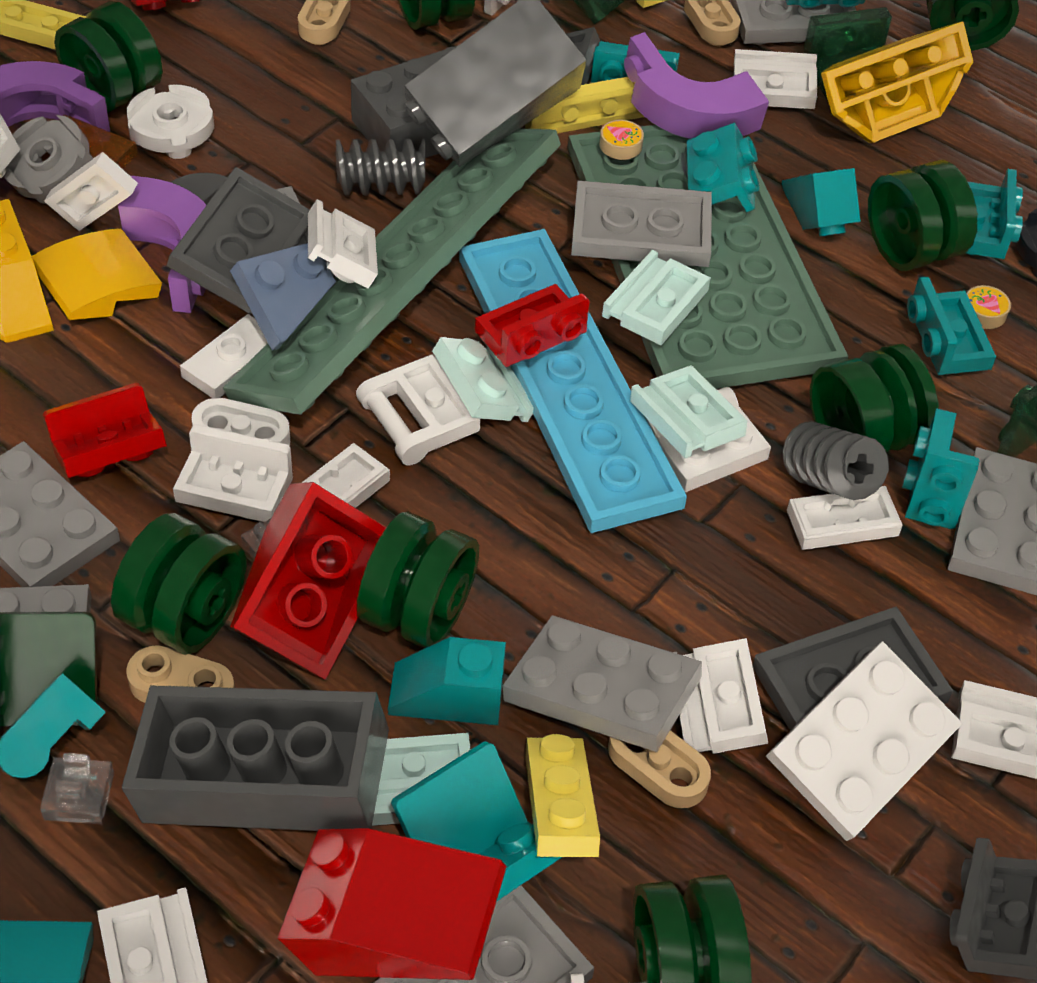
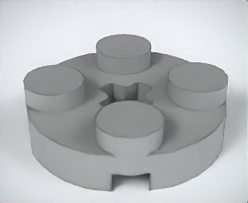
[4,115,93,204]

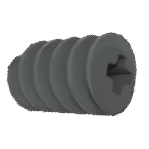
[336,138,425,196]
[783,421,889,500]

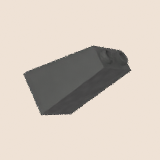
[404,0,587,167]

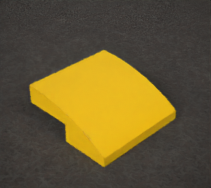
[32,228,162,320]

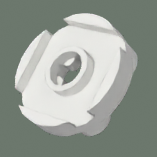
[127,85,214,159]

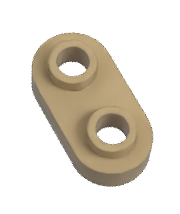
[298,0,351,45]
[684,0,741,46]
[126,645,235,703]
[608,730,711,808]

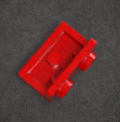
[475,284,590,367]
[43,382,167,478]

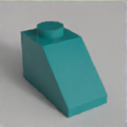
[782,168,861,236]
[388,637,506,725]

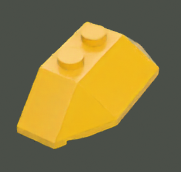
[821,21,973,143]
[0,199,54,343]

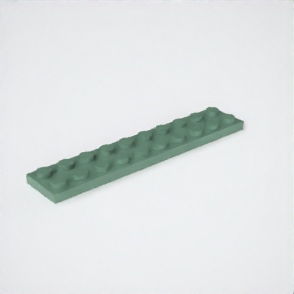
[223,128,561,415]

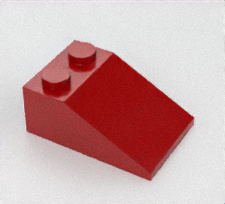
[230,482,387,680]
[277,828,507,980]

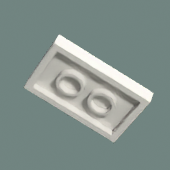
[766,641,963,841]

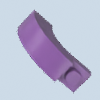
[624,32,769,139]
[0,61,110,140]
[118,176,206,313]

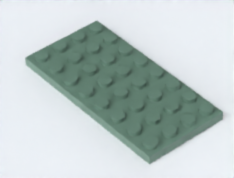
[567,125,848,389]

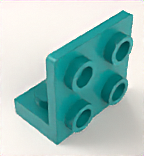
[391,741,562,902]

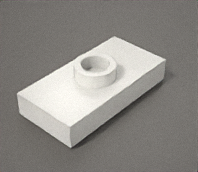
[180,314,268,398]
[280,443,390,508]
[787,486,903,550]

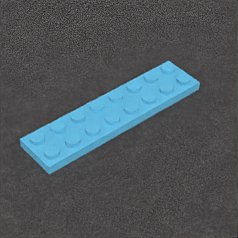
[459,229,687,533]

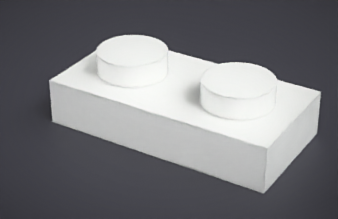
[44,152,138,231]

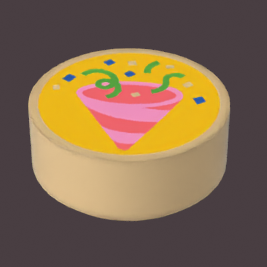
[599,120,644,160]
[967,285,1011,329]

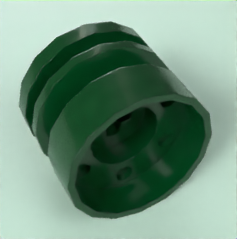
[810,344,939,452]

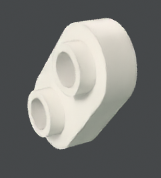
[191,398,290,446]

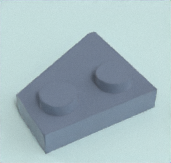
[230,243,336,351]

